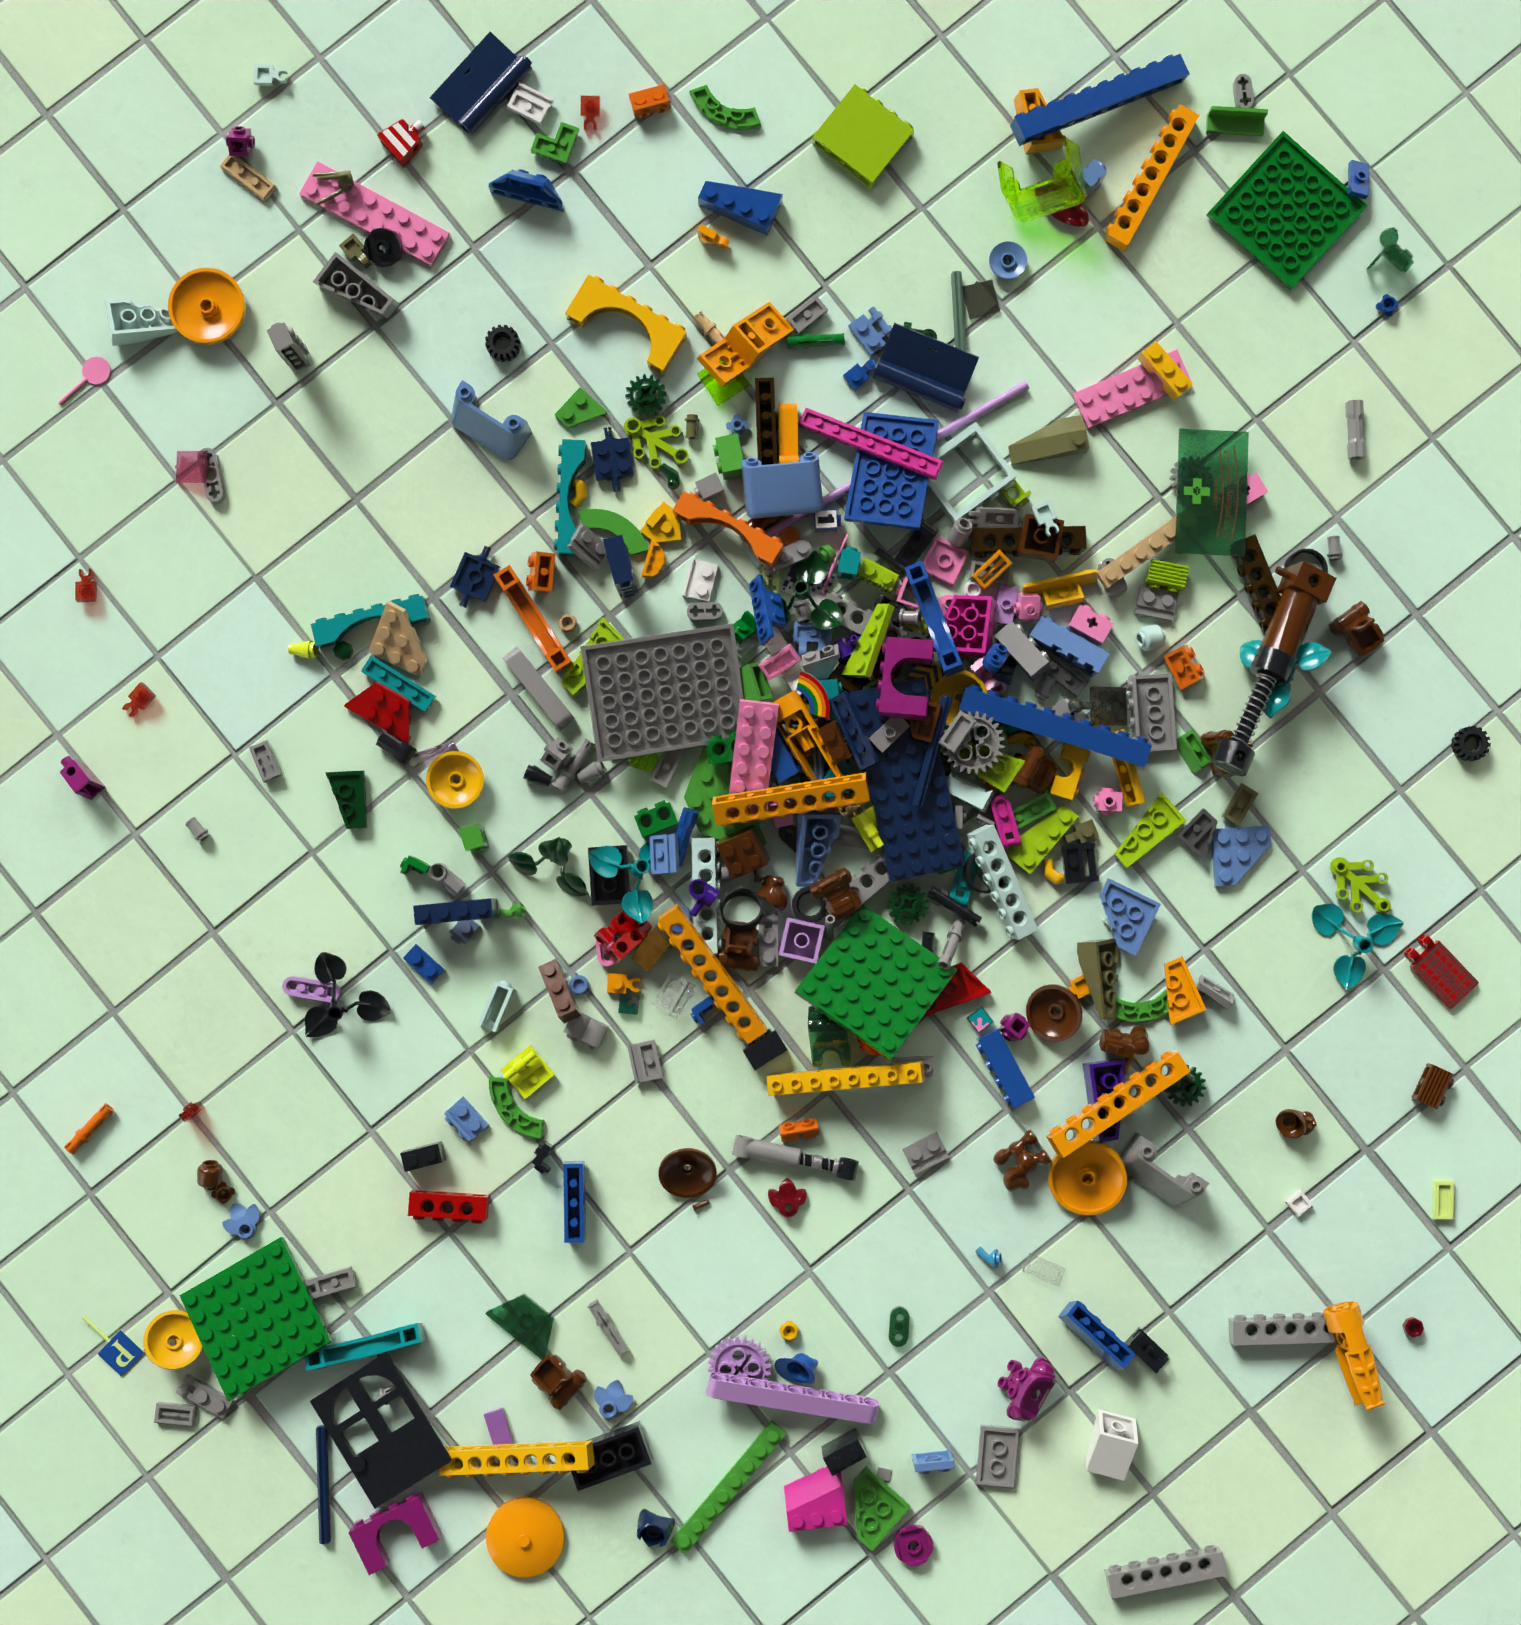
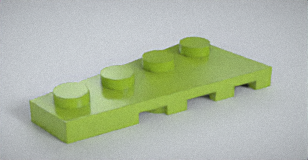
[841,604,895,678]
[560,617,625,697]
[940,741,1025,794]
[1114,792,1187,869]
[1005,805,1079,875]

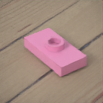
[758,643,801,681]

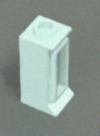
[946,773,995,813]
[478,980,515,1032]

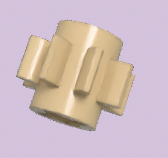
[838,804,862,819]

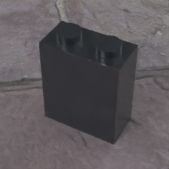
[821,1428,867,1476]

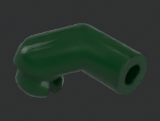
[659,463,680,489]

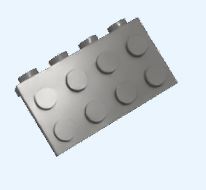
[1126,673,1177,752]

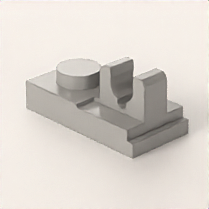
[1196,974,1234,1009]

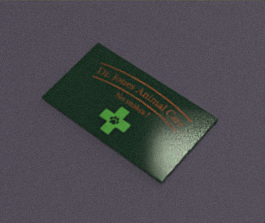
[1175,428,1249,557]

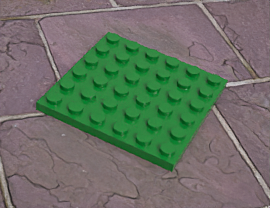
[1206,131,1368,291]
[795,904,957,1061]
[179,1237,333,1401]

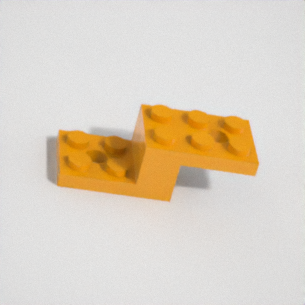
[697,301,795,387]

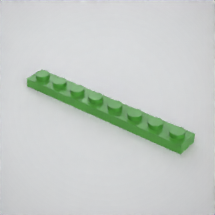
[671,1420,787,1554]

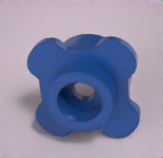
[1376,294,1399,317]

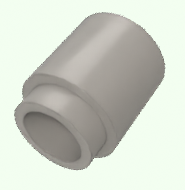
[948,518,972,546]

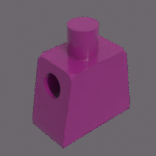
[60,756,105,800]

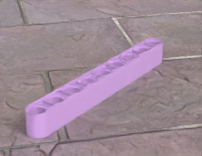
[706,1372,879,1424]

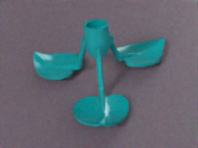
[1240,640,1331,718]
[589,842,653,923]
[1312,903,1404,990]

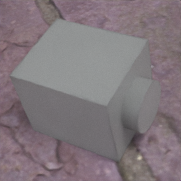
[694,472,724,502]

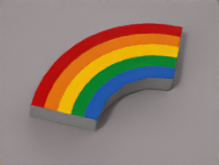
[796,671,831,719]

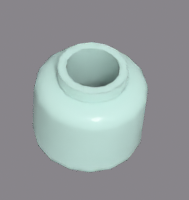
[1136,624,1166,651]

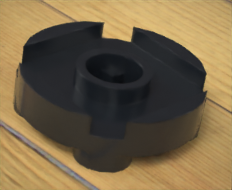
[364,228,403,267]

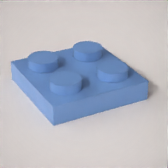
[912,1450,955,1474]

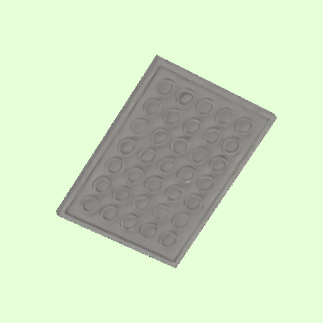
[580,623,744,762]

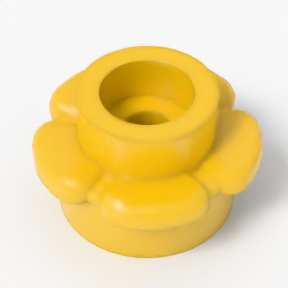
[779,1321,799,1340]

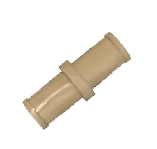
[693,311,725,344]

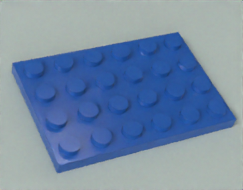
[844,412,939,530]

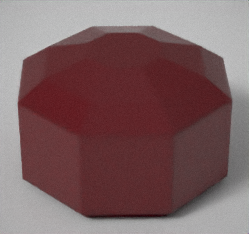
[1402,1317,1424,1338]

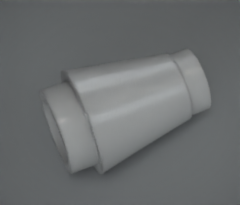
[577,761,607,784]

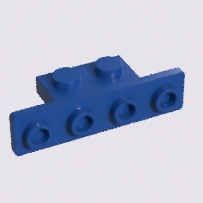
[749,574,787,646]

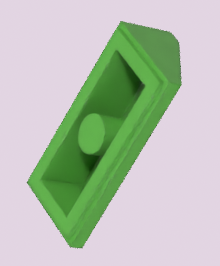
[1176,729,1212,773]

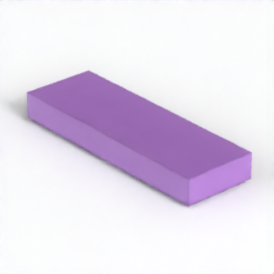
[484,1407,519,1465]

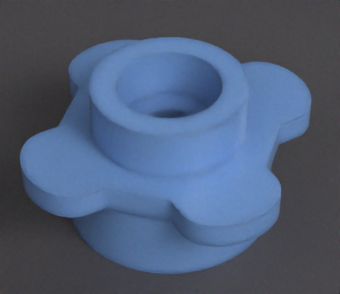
[726,414,749,437]

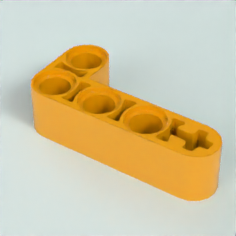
[778,403,799,463]

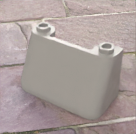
[1120,1133,1209,1206]

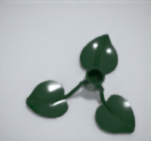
[782,550,843,630]
[508,837,588,896]

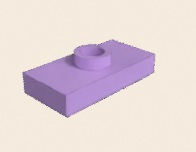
[994,584,1018,625]

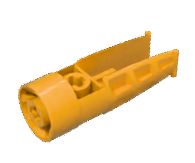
[773,690,844,781]
[1323,1301,1385,1411]

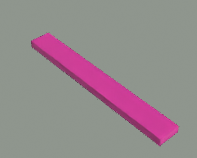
[798,408,944,480]

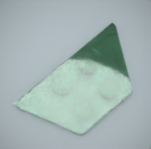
[485,1293,554,1360]

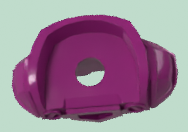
[997,1357,1057,1422]

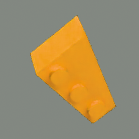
[1013,88,1067,154]

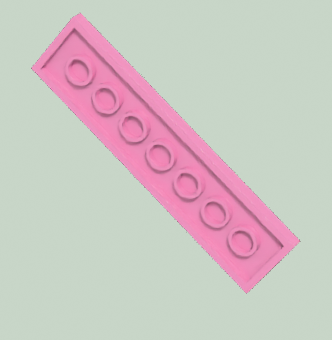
[299,161,450,267]

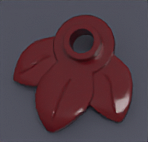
[768,1178,807,1218]

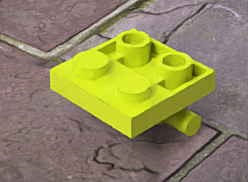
[851,806,884,852]
[500,1045,555,1099]

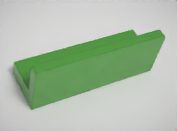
[1206,106,1268,137]

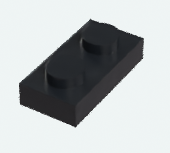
[991,657,1016,685]

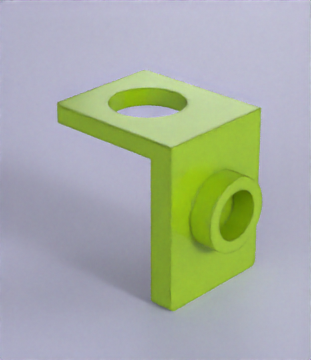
[1000,480,1032,508]

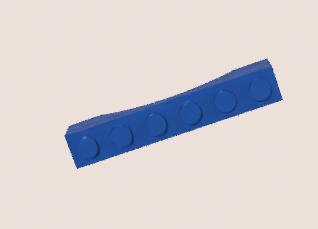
[905,561,965,677]

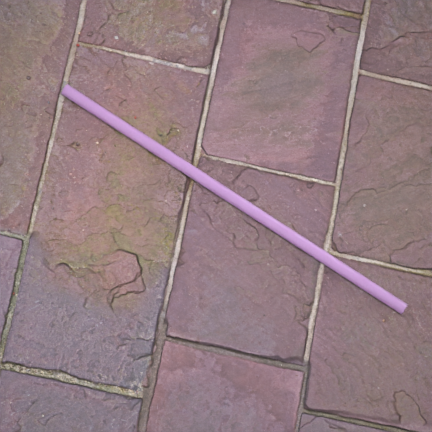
[747,381,1029,549]

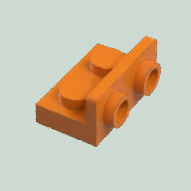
[629,84,671,118]
[1163,644,1205,690]

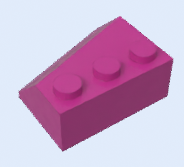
[934,595,997,658]
[784,1467,847,1532]

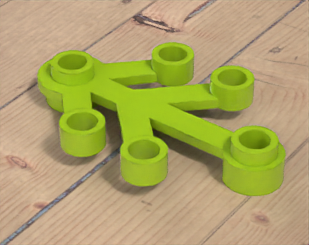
[624,415,689,470]
[1330,857,1391,913]

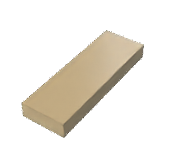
[220,155,277,202]

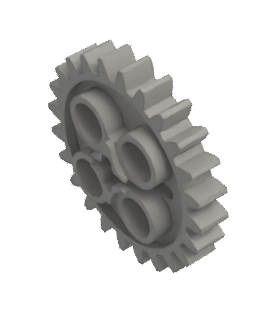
[941,711,1005,774]

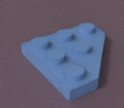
[1211,826,1271,886]
[1099,878,1161,956]

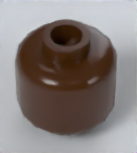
[197,1160,223,1191]

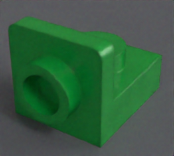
[733,611,757,644]
[400,855,431,874]

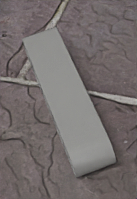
[502,646,575,730]

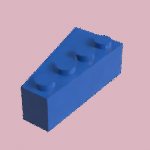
[698,181,783,236]

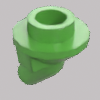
[499,901,527,918]

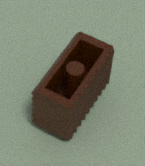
[817,719,853,765]
[1411,1063,1454,1109]

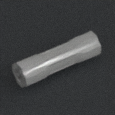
[1345,400,1366,460]

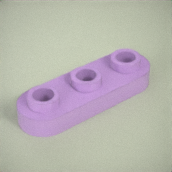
[282,976,341,1002]

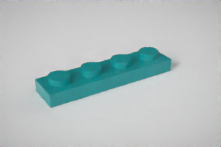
[361,655,437,712]

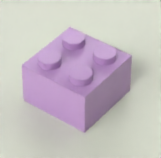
[778,917,825,964]

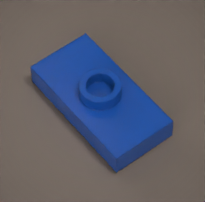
[1348,160,1369,199]

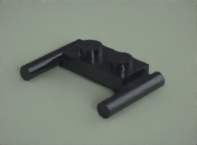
[874,518,939,576]

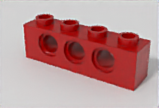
[408,1190,490,1224]

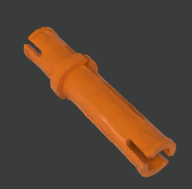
[64,1103,114,1155]

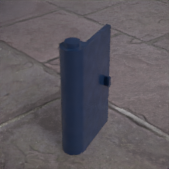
[430,32,532,136]
[873,323,979,412]

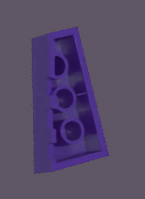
[1082,1058,1126,1142]

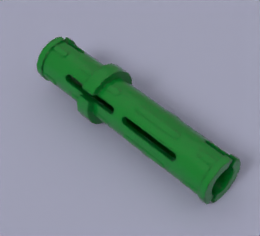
[787,333,845,349]

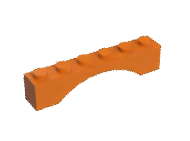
[672,491,785,569]
[494,565,573,674]

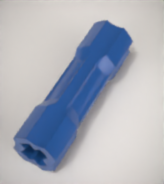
[676,807,699,867]

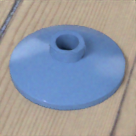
[989,241,1027,279]

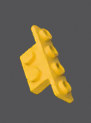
[1022,569,1098,610]

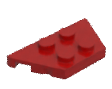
[344,681,411,743]
[924,962,991,1017]

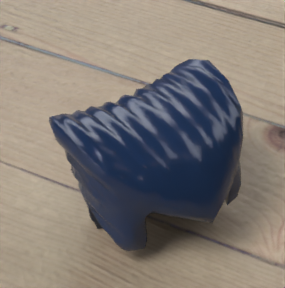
[637,1509,675,1547]

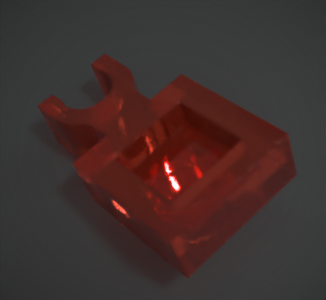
[580,96,600,130]
[75,569,97,603]
[122,682,156,717]
[179,1101,204,1122]

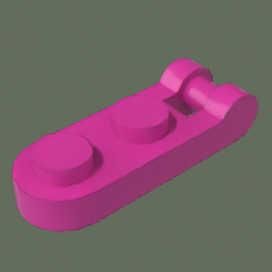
[990,795,1022,850]

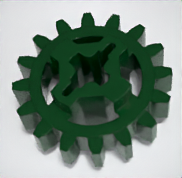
[625,374,667,417]
[887,884,929,925]
[1164,1064,1206,1107]

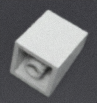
[1086,1409,1138,1481]

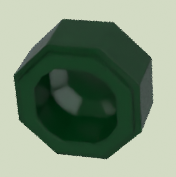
[333,641,354,661]

